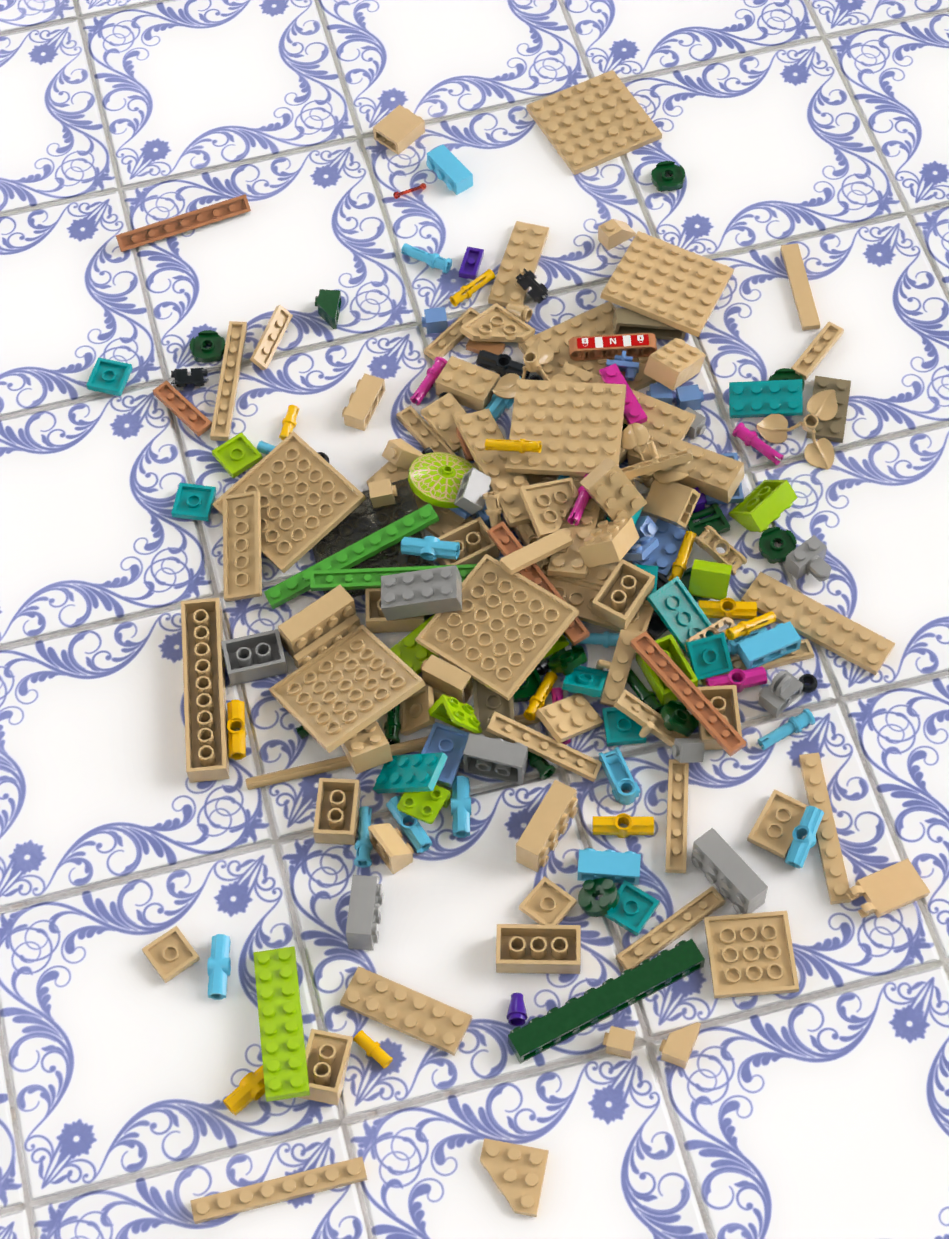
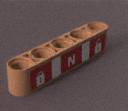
[568,333,657,361]

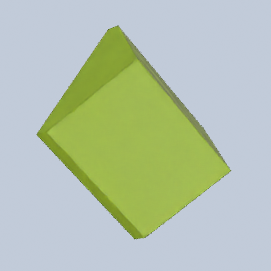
[688,559,732,600]

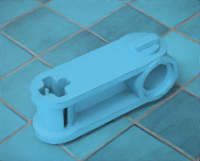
[598,747,641,805]

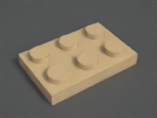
[420,392,467,453]
[535,693,604,744]
[747,789,808,859]

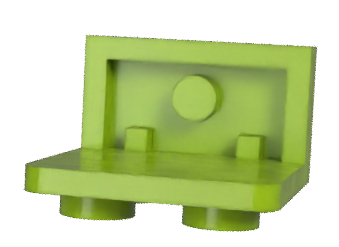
[428,694,482,734]
[397,785,451,824]

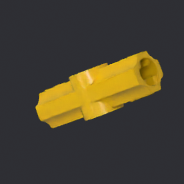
[698,598,757,620]
[227,700,247,760]
[592,813,654,838]
[223,1065,265,1116]

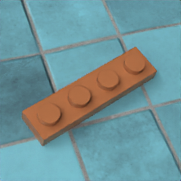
[153,380,212,437]

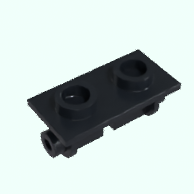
[516,268,548,304]
[171,368,209,387]

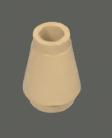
[505,303,533,322]

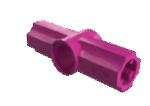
[706,666,768,693]

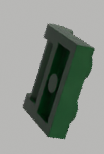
[687,503,730,537]

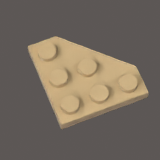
[460,303,535,343]
[519,477,578,539]
[480,1138,549,1217]

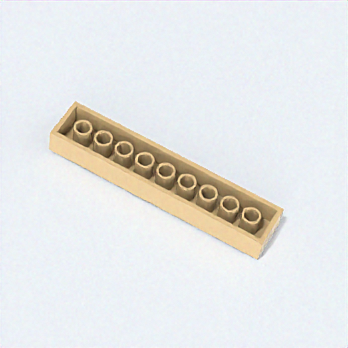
[181,598,229,783]

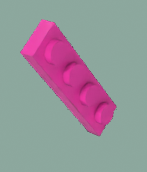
[599,363,647,424]

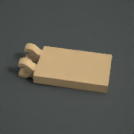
[847,858,930,918]

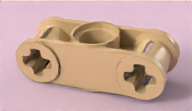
[694,525,747,576]

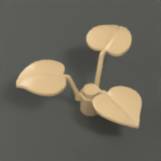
[492,337,573,399]
[756,389,838,470]
[621,423,689,488]

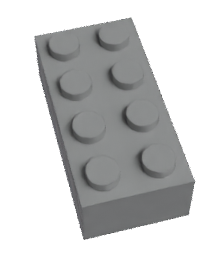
[381,565,462,621]
[691,828,768,914]

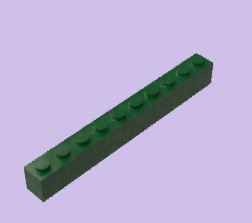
[508,939,705,1064]

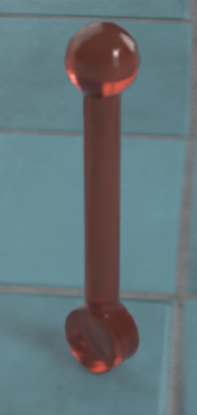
[393,183,426,199]

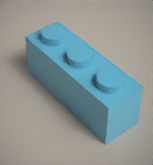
[426,144,473,195]
[737,621,801,669]
[577,848,641,885]

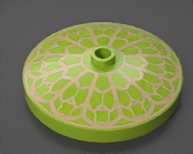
[408,452,477,508]

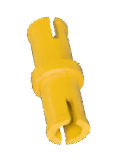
[279,405,300,440]
[353,1030,393,1069]

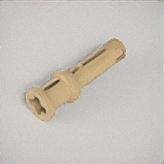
[482,491,502,528]

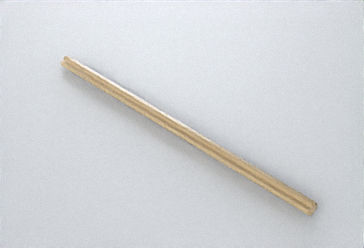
[246,714,541,790]

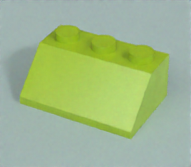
[728,480,798,532]

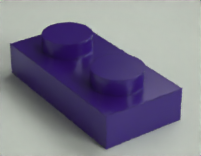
[459,246,484,280]

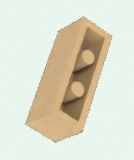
[342,373,385,431]

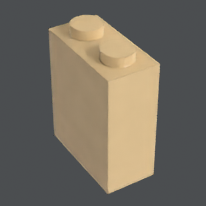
[373,105,425,155]
[642,480,701,528]
[421,654,473,703]

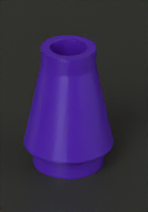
[506,993,528,1026]

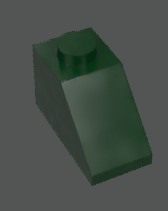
[315,289,342,329]

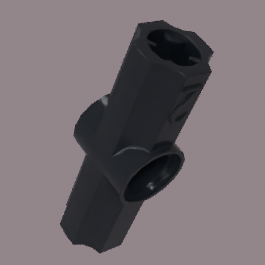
[476,350,531,380]

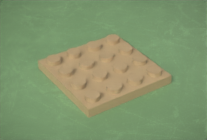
[704,911,799,999]

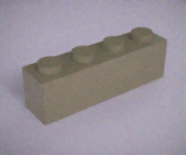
[612,308,686,340]

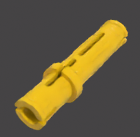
[449,269,495,306]
[485,438,542,453]
[668,531,697,581]
[725,611,776,640]
[523,671,558,721]

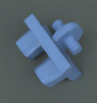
[606,351,639,381]

